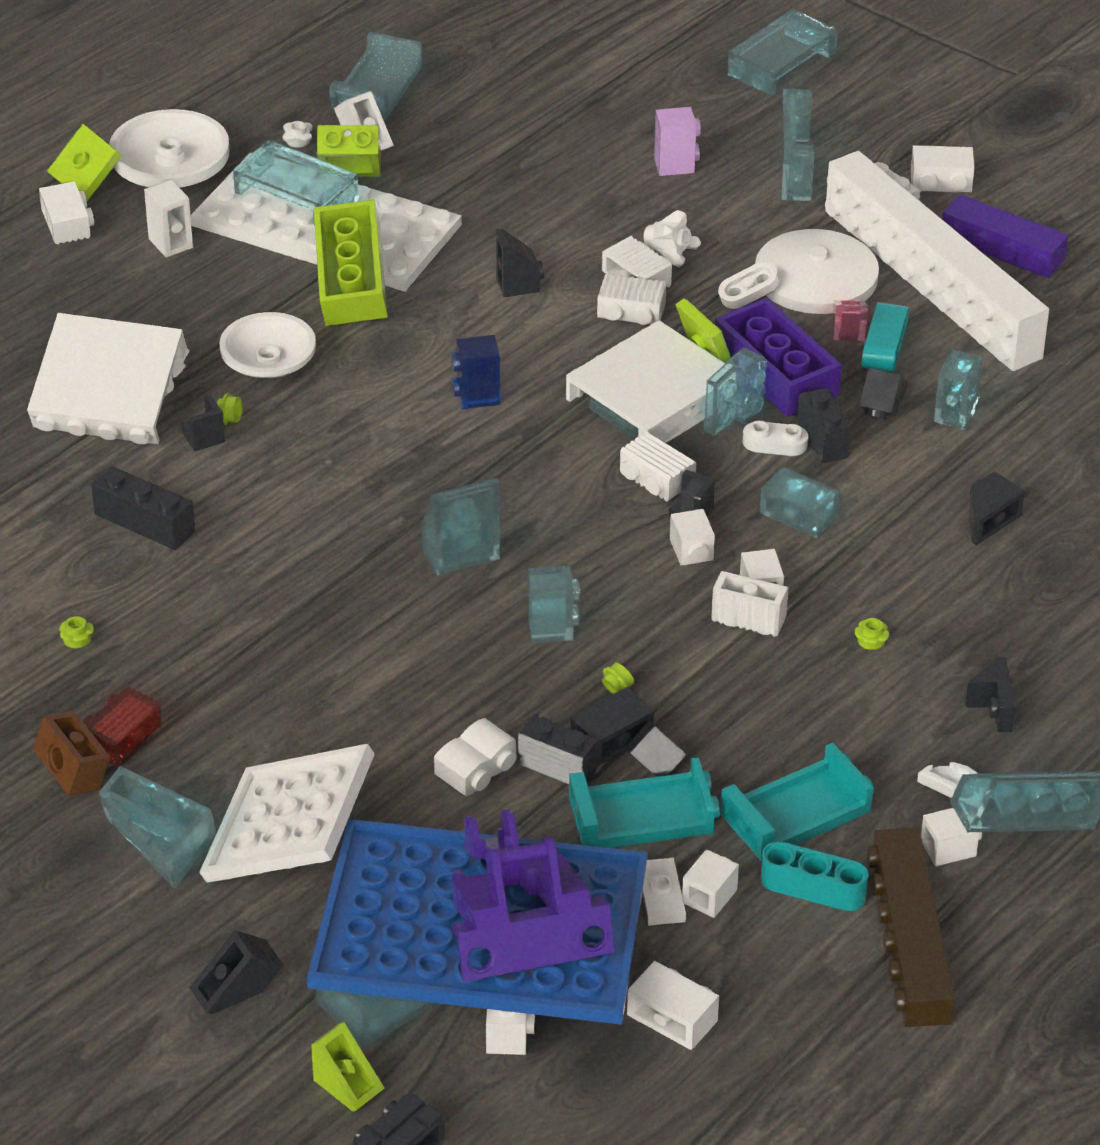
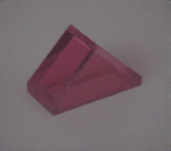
[833,300,868,341]

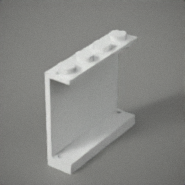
[27,313,187,444]
[566,320,740,443]

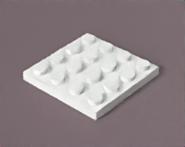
[199,744,375,883]

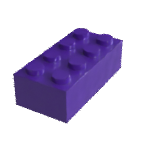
[714,297,842,417]

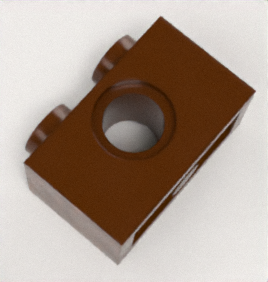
[33,711,111,796]

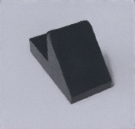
[965,657,1015,733]

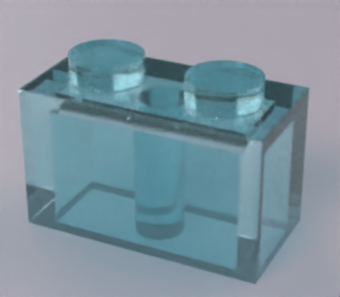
[934,349,983,430]
[760,466,840,538]
[528,566,580,643]

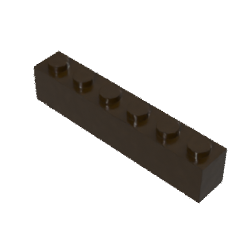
[867,828,955,1027]

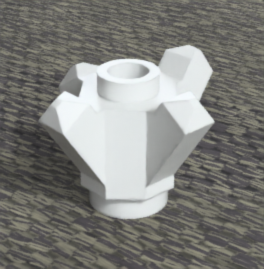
[644,210,701,267]

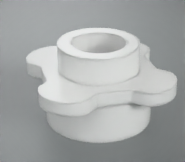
[283,121,313,148]

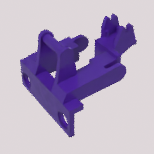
[451,809,615,982]

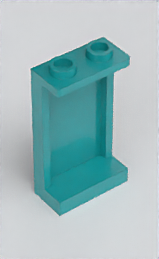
[720,743,874,861]
[569,757,720,848]

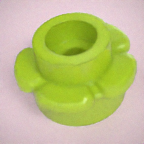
[217,393,242,425]
[59,616,94,648]
[855,618,889,650]
[602,662,635,694]

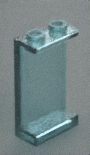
[728,9,838,96]
[330,32,422,122]
[780,89,815,201]
[233,140,359,226]

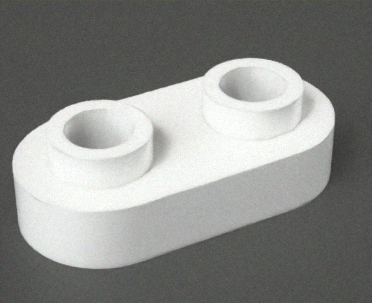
[718,262,779,309]
[742,421,808,456]

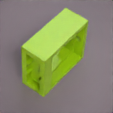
[317,125,381,177]

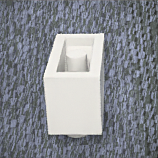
[334,91,394,151]

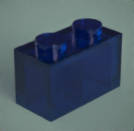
[451,335,500,409]

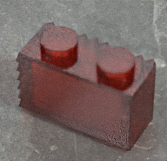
[83,685,162,766]

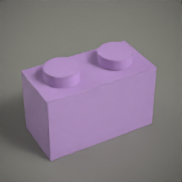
[654,107,701,176]

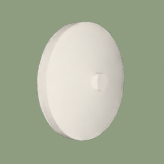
[109,109,229,188]
[755,229,879,314]

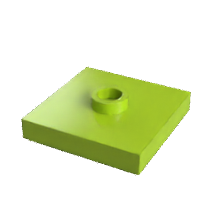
[47,124,122,201]
[675,298,735,369]

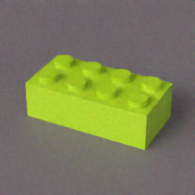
[313,199,388,326]

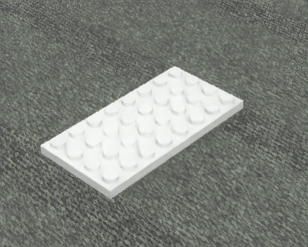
[190,153,462,292]

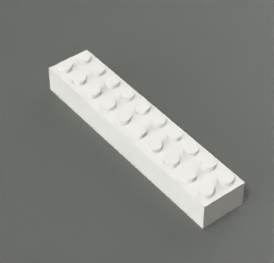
[825,150,1049,371]

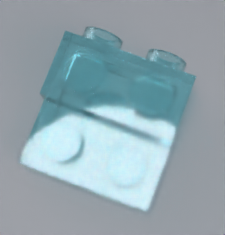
[704,348,767,436]

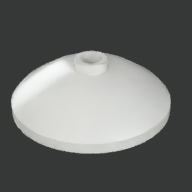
[219,312,316,378]

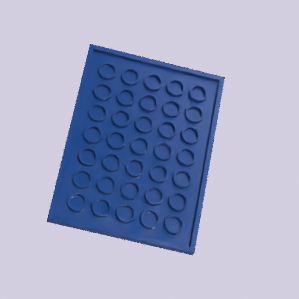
[307,819,648,1025]

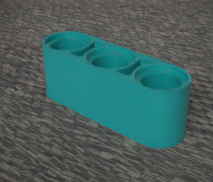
[861,302,909,373]
[761,841,869,911]

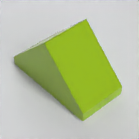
[311,1022,385,1111]

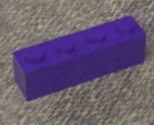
[942,195,1069,278]

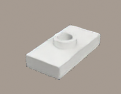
[642,858,686,926]

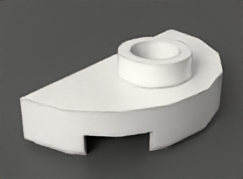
[917,762,987,812]

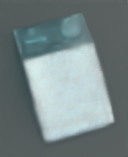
[422,478,500,575]

